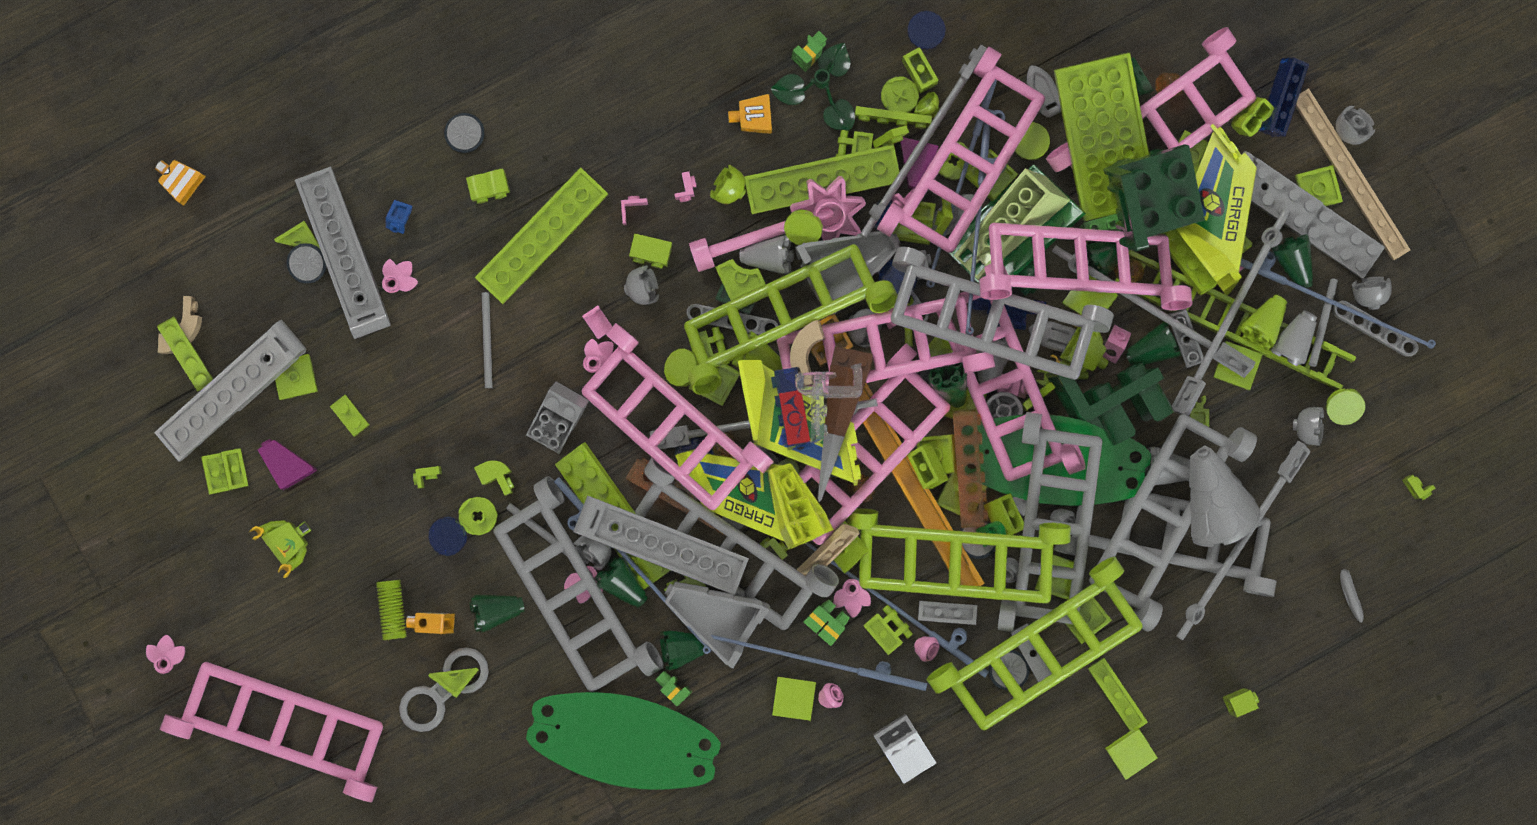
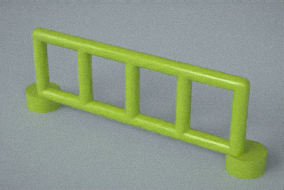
[684,244,898,395]
[847,508,1071,603]
[927,556,1143,730]

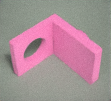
[621,196,648,225]
[582,306,612,339]
[1103,325,1131,364]

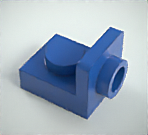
[386,200,412,234]

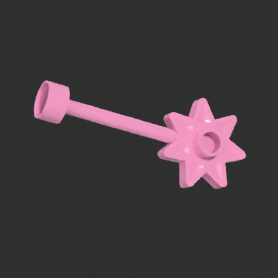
[689,176,866,272]

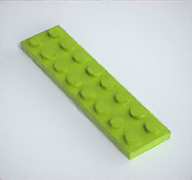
[744,144,899,215]
[475,168,609,304]
[555,442,671,589]

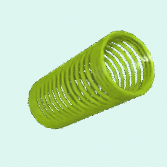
[376,580,407,640]

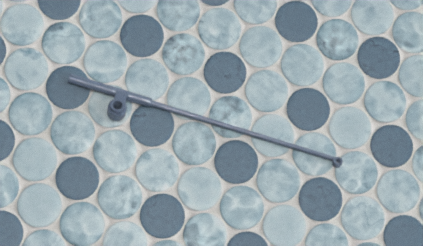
[926,79,1005,288]
[965,122,1007,335]
[1240,252,1436,348]
[554,477,712,654]
[805,542,989,678]
[711,635,927,691]

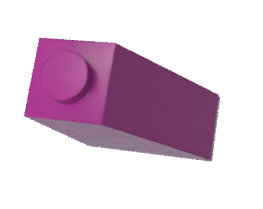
[900,137,938,193]
[258,439,317,490]

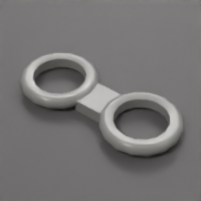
[399,647,489,732]

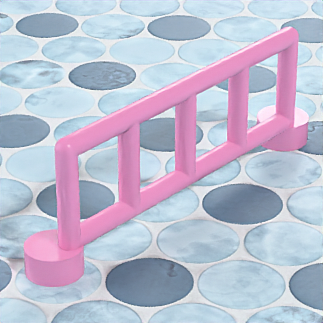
[1046,27,1256,172]
[877,47,1045,253]
[979,223,1192,310]
[937,264,1086,481]
[777,295,996,395]
[582,323,774,510]
[799,343,950,545]
[160,662,383,802]

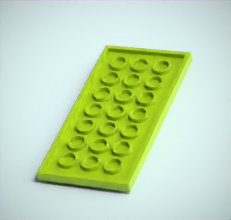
[1054,53,1149,221]

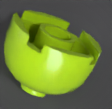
[710,165,746,204]

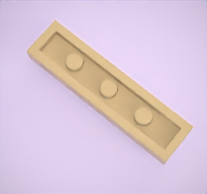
[797,524,860,576]

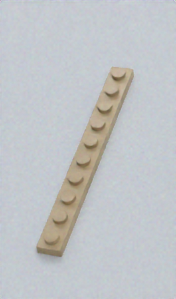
[1292,89,1410,261]

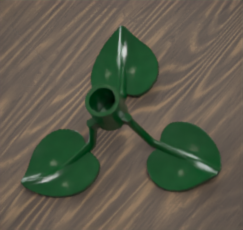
[771,43,855,131]

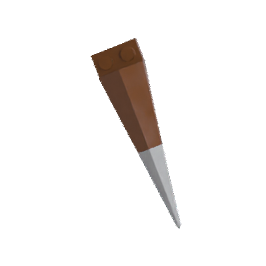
[818,346,873,502]

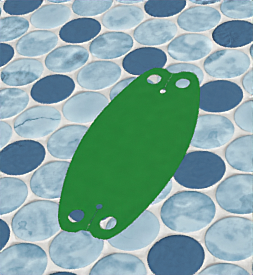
[957,415,1151,506]
[526,692,721,790]

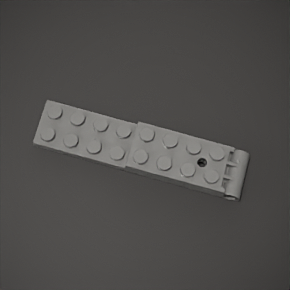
[1243,151,1385,279]
[295,166,391,339]
[154,320,307,461]
[573,496,749,595]

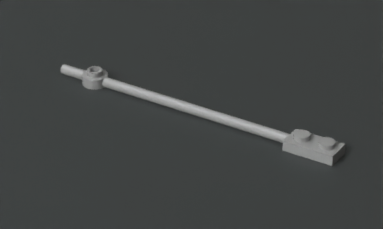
[860,45,987,239]
[1172,210,1289,416]
[1052,245,1256,378]
[650,398,878,450]
[1177,441,1311,640]

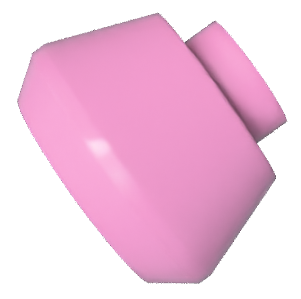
[914,636,939,662]
[818,683,843,708]

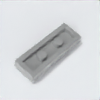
[918,601,977,625]

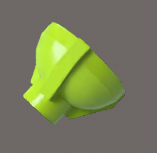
[914,92,940,119]

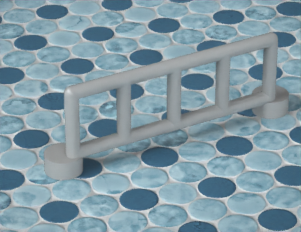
[891,247,1114,380]
[998,412,1102,632]
[1089,414,1257,632]
[635,458,839,630]
[493,476,664,692]
[1054,488,1277,597]

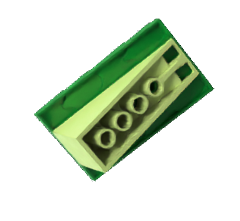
[949,165,1086,283]

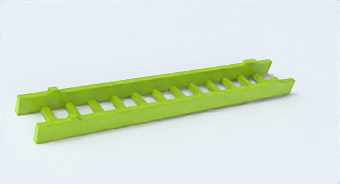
[1114,250,1356,390]

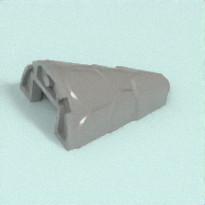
[796,231,900,315]
[1189,446,1260,547]
[664,582,770,668]

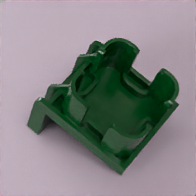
[1103,144,1205,251]
[1045,363,1174,446]

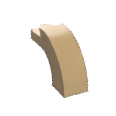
[158,296,202,354]
[790,320,825,386]

